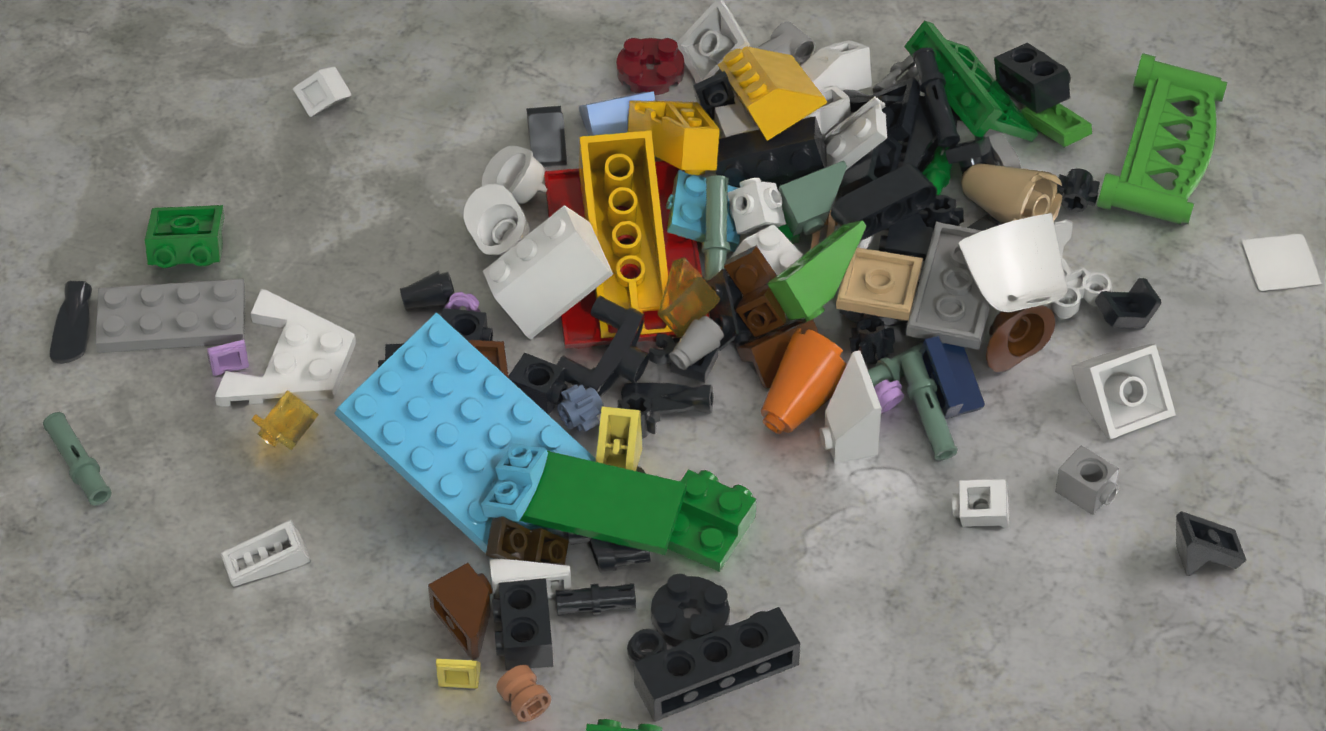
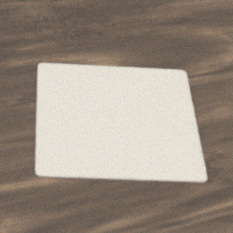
[1242,233,1322,291]

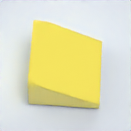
[436,659,481,689]

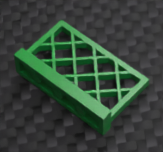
[904,20,1038,142]

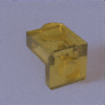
[251,390,319,450]

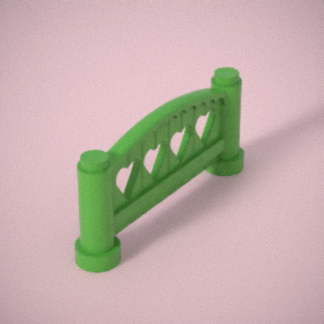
[1097,53,1228,225]

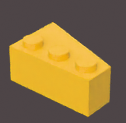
[627,101,720,175]

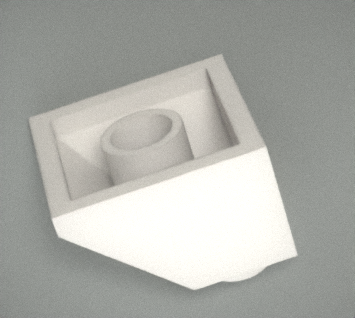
[1071,344,1176,439]
[819,350,882,464]

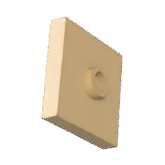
[836,247,923,321]

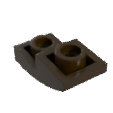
[486,517,569,565]

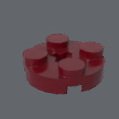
[616,38,684,96]

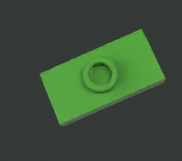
[1021,103,1092,147]

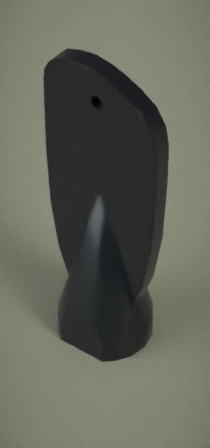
[842,90,903,113]
[50,281,92,364]
[621,383,714,414]

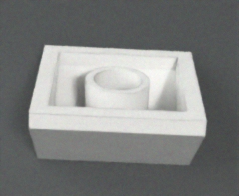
[677,0,750,83]

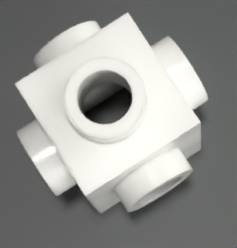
[727,178,786,235]

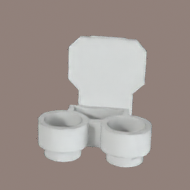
[1050,219,1112,318]

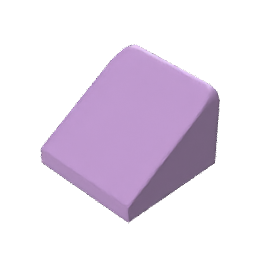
[207,339,249,376]

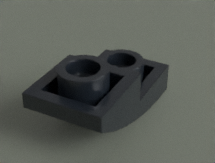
[693,71,736,120]

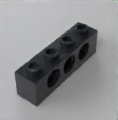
[634,607,800,722]

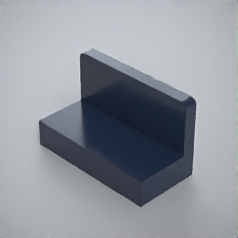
[919,336,985,419]

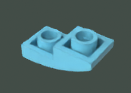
[481,444,548,522]

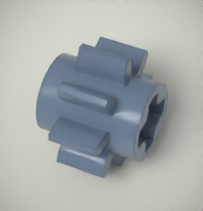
[557,385,604,432]

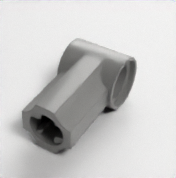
[757,21,815,65]

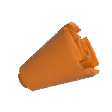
[761,328,847,434]

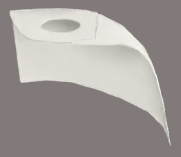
[958,213,1068,312]

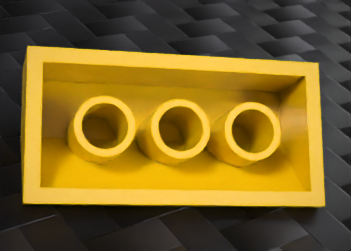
[717,46,828,141]

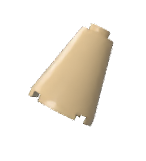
[961,163,1062,224]

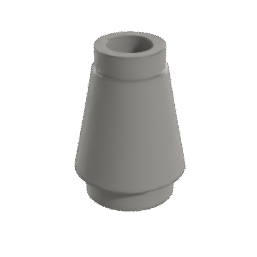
[669,316,724,370]

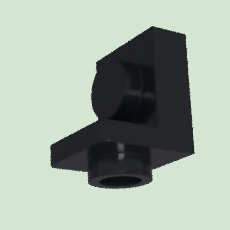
[945,136,997,176]

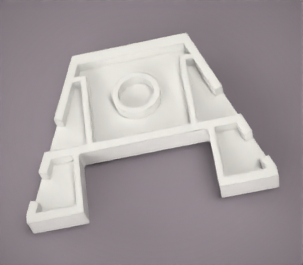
[215,289,356,407]

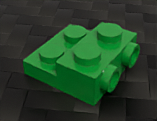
[145,205,224,268]
[668,469,756,572]

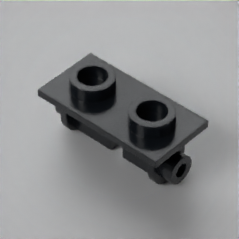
[704,269,752,351]

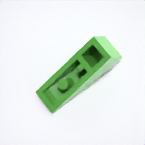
[767,221,866,321]

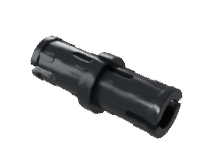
[555,583,636,616]

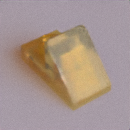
[657,257,720,338]

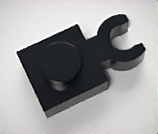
[649,334,719,383]

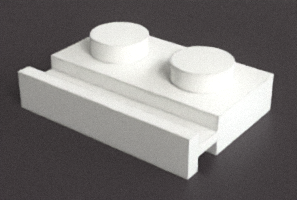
[825,97,887,170]

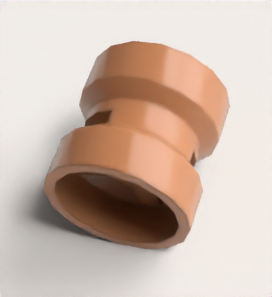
[496,665,551,722]

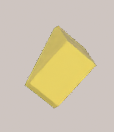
[596,406,643,471]

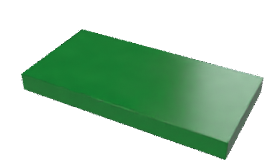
[519,451,687,555]

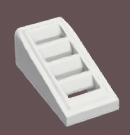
[220,520,311,587]
[489,559,572,599]

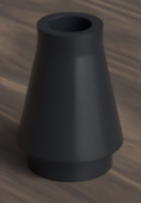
[400,270,455,309]

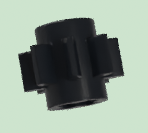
[1057,168,1100,212]
[919,195,964,232]
[849,318,895,364]
[617,393,660,439]

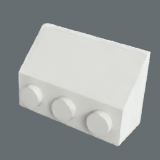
[483,205,613,339]

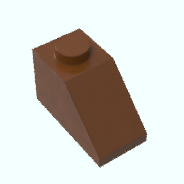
[428,563,493,661]

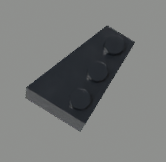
[715,116,827,190]

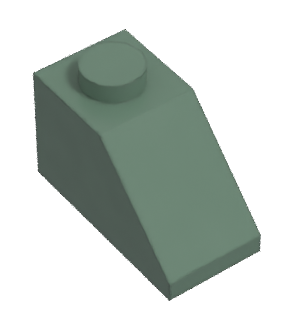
[778,160,847,236]

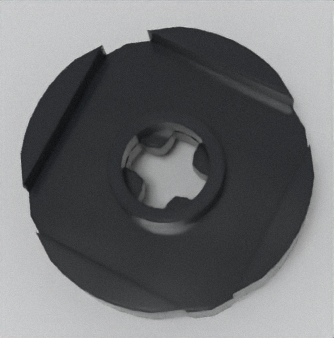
[651,573,730,647]

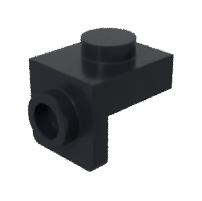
[1095,278,1162,328]

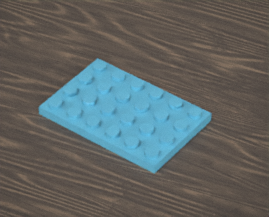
[334,312,596,559]

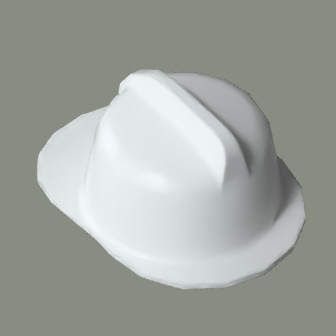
[482,146,547,204]
[463,183,530,256]

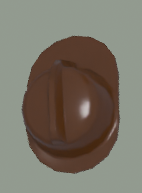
[986,305,1055,372]

